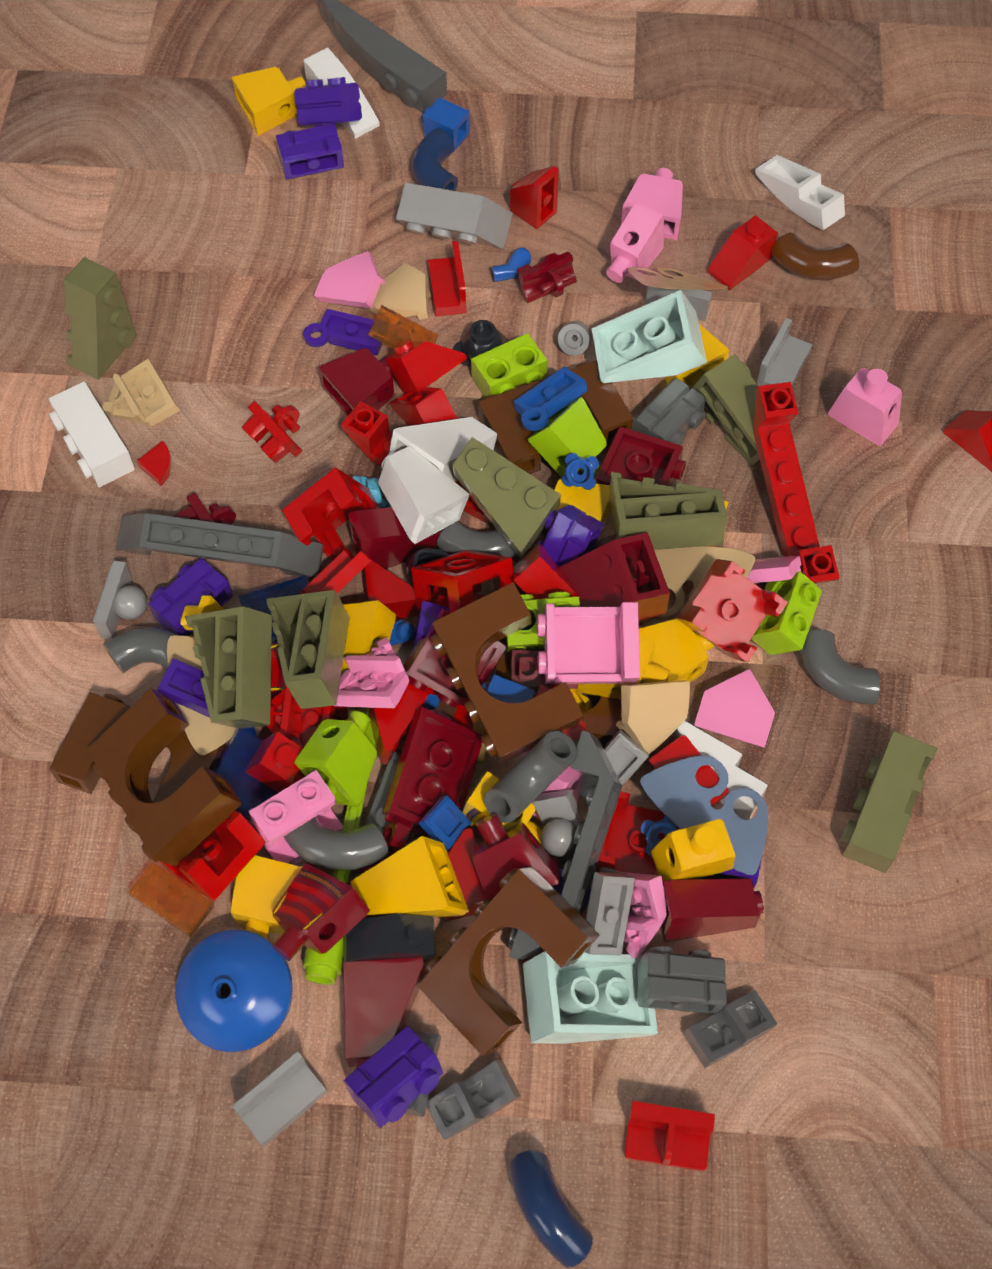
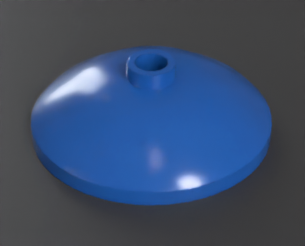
[175,930,293,1052]

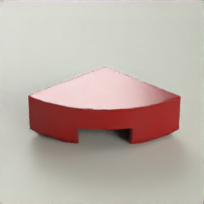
[137,441,171,486]

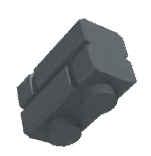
[632,378,706,445]
[637,946,727,1014]

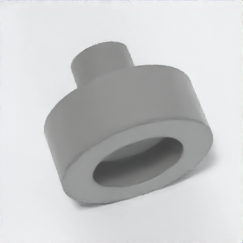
[558,321,592,356]

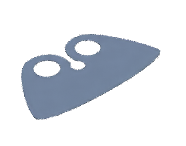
[640,755,768,875]

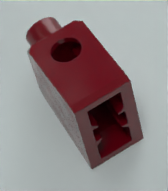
[319,348,395,416]
[472,813,560,899]

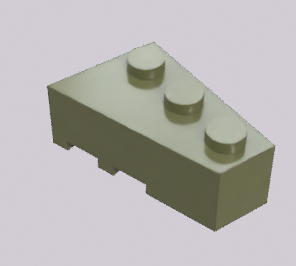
[609,472,727,550]

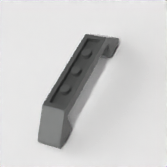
[116,513,324,578]
[509,731,622,960]

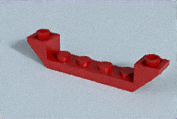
[753,382,840,584]
[341,401,490,522]

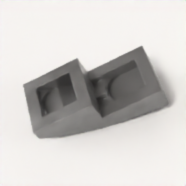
[683,990,777,1068]
[427,1060,521,1140]

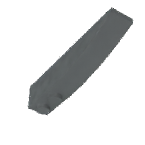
[319,0,447,114]

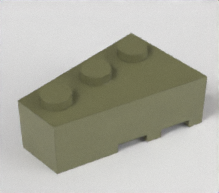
[64,257,137,380]
[693,354,794,466]
[452,437,561,560]
[267,590,350,709]
[185,606,272,729]
[841,731,938,873]

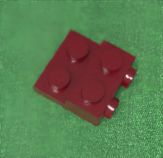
[596,427,686,486]
[403,608,507,708]

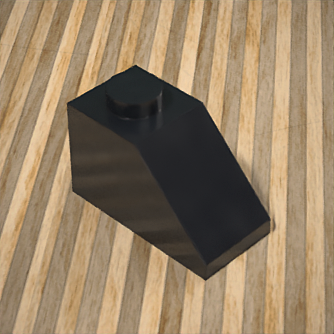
[343,914,435,963]

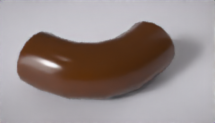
[771,232,859,281]

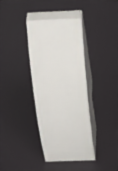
[303,48,380,139]
[755,155,845,230]
[671,721,768,820]

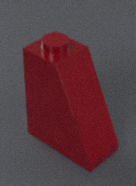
[348,507,443,573]
[661,879,764,942]
[343,957,425,1069]

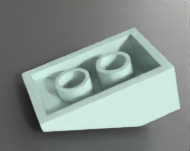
[592,290,707,383]
[523,952,658,1044]

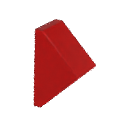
[943,410,992,472]
[513,544,578,600]
[364,559,420,619]

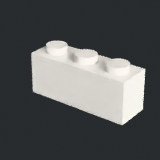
[48,381,135,488]

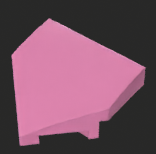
[314,251,386,309]
[747,556,802,583]
[333,637,409,708]
[694,669,775,748]
[622,872,667,959]

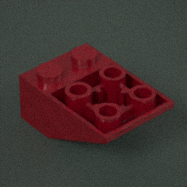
[559,532,670,621]

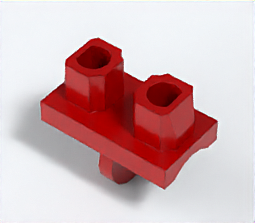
[242,401,303,463]

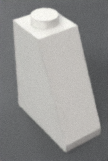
[389,417,497,482]
[378,446,470,544]

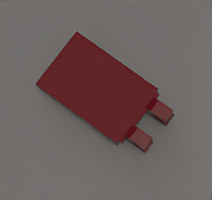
[382,707,483,852]

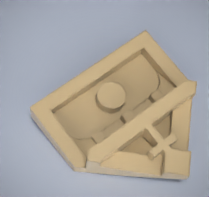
[364,263,431,326]
[102,359,180,426]
[616,680,690,754]

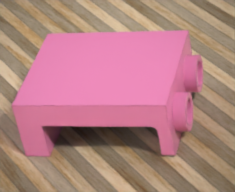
[537,602,640,684]
[249,770,343,865]

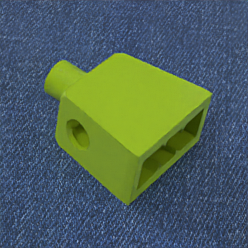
[528,397,607,480]
[294,711,377,806]

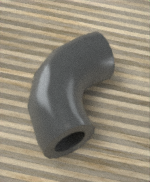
[437,521,534,560]
[103,627,181,673]
[800,629,880,705]
[484,731,577,823]
[284,817,389,870]

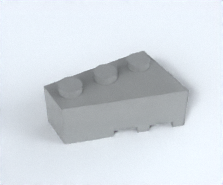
[396,182,513,249]

